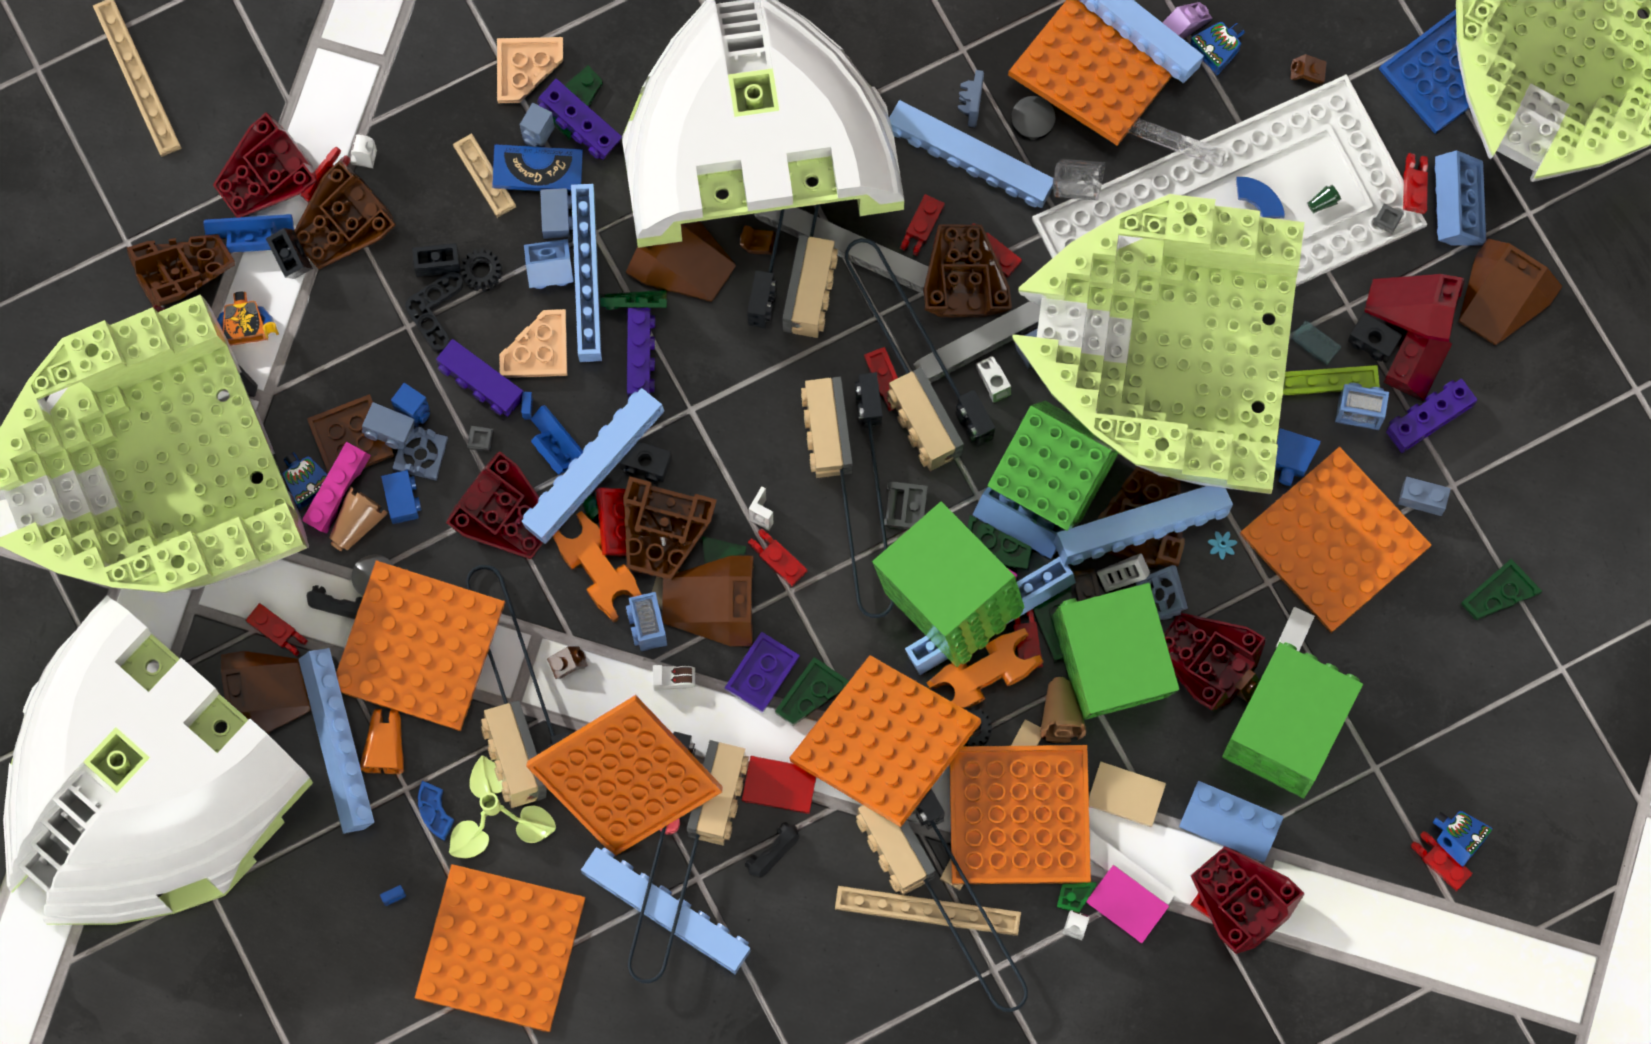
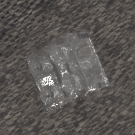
[1053,159,1105,201]

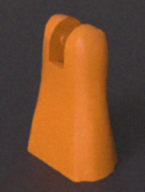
[360,709,404,774]

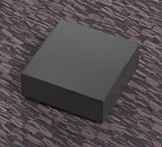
[1373,203,1404,234]
[467,426,494,452]

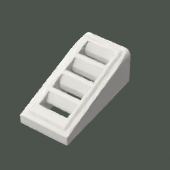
[1097,554,1150,592]

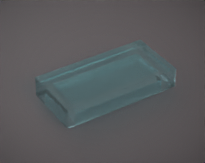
[1292,320,1341,365]

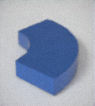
[1236,177,1285,219]
[418,781,454,841]

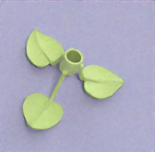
[449,756,556,858]

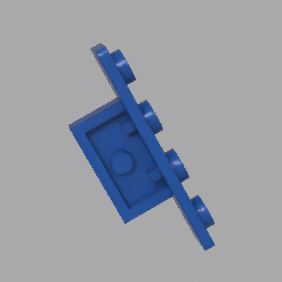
[204,214,295,253]
[531,405,583,475]

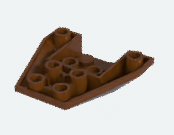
[294,160,396,269]
[626,221,736,302]
[923,224,1012,317]
[1458,239,1563,345]
[662,555,754,646]
[221,651,312,734]

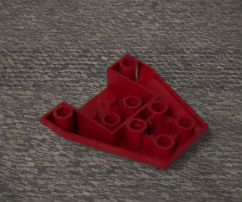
[213,112,317,218]
[1364,274,1465,342]
[446,451,543,560]
[1164,613,1266,711]
[1190,846,1305,954]

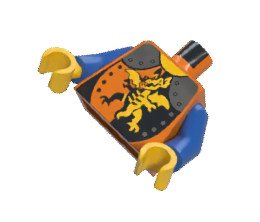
[217,291,279,346]

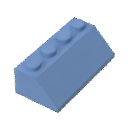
[1435,150,1486,246]
[972,487,1065,559]
[1179,781,1284,863]

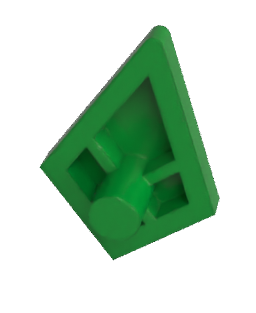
[1057,882,1097,912]

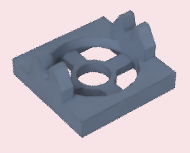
[958,70,984,127]
[393,427,448,481]
[1136,565,1188,620]

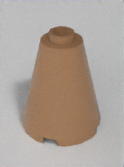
[329,487,388,551]
[1040,677,1086,743]

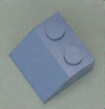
[524,239,574,289]

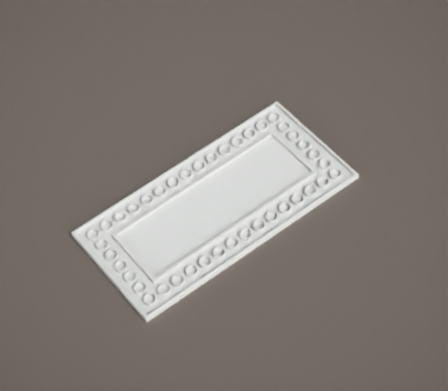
[1032,74,1427,286]

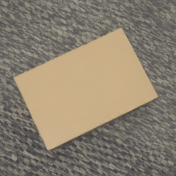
[1089,762,1166,827]

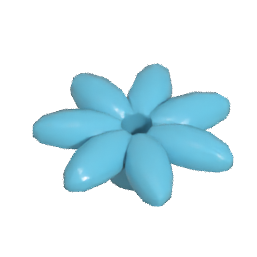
[1208,531,1237,560]

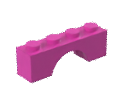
[302,442,371,533]

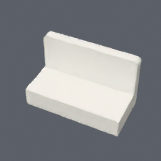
[749,487,773,531]

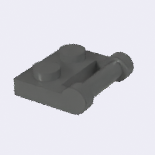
[884,482,928,530]

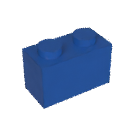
[391,383,430,427]
[381,470,422,524]

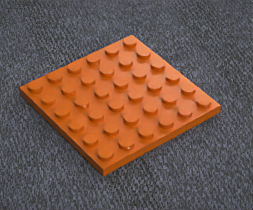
[1008,0,1172,146]
[1240,447,1431,633]
[336,560,505,731]
[789,655,981,827]
[526,695,723,856]
[950,745,1091,885]
[415,864,586,1033]

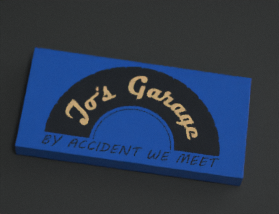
[492,145,583,193]

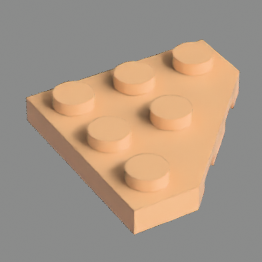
[497,37,563,103]
[499,309,567,378]

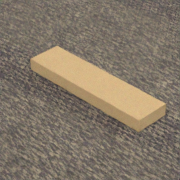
[453,133,516,218]

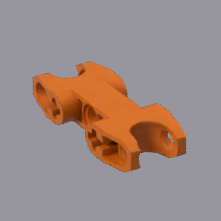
[553,511,642,622]
[926,628,1043,708]

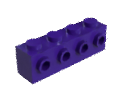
[537,79,622,160]
[627,308,655,399]
[436,339,523,417]
[1386,378,1477,453]

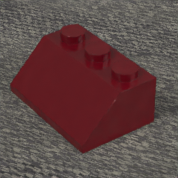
[1383,331,1452,402]

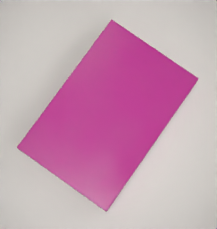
[1086,865,1169,943]

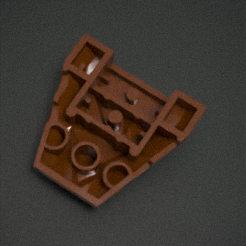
[127,234,235,307]
[1097,466,1185,568]
[624,476,717,581]

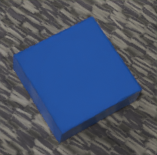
[521,392,533,420]
[380,885,406,906]

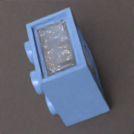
[1335,383,1389,430]
[626,592,667,651]

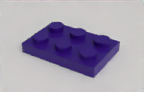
[725,632,800,713]

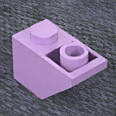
[1162,2,1213,38]

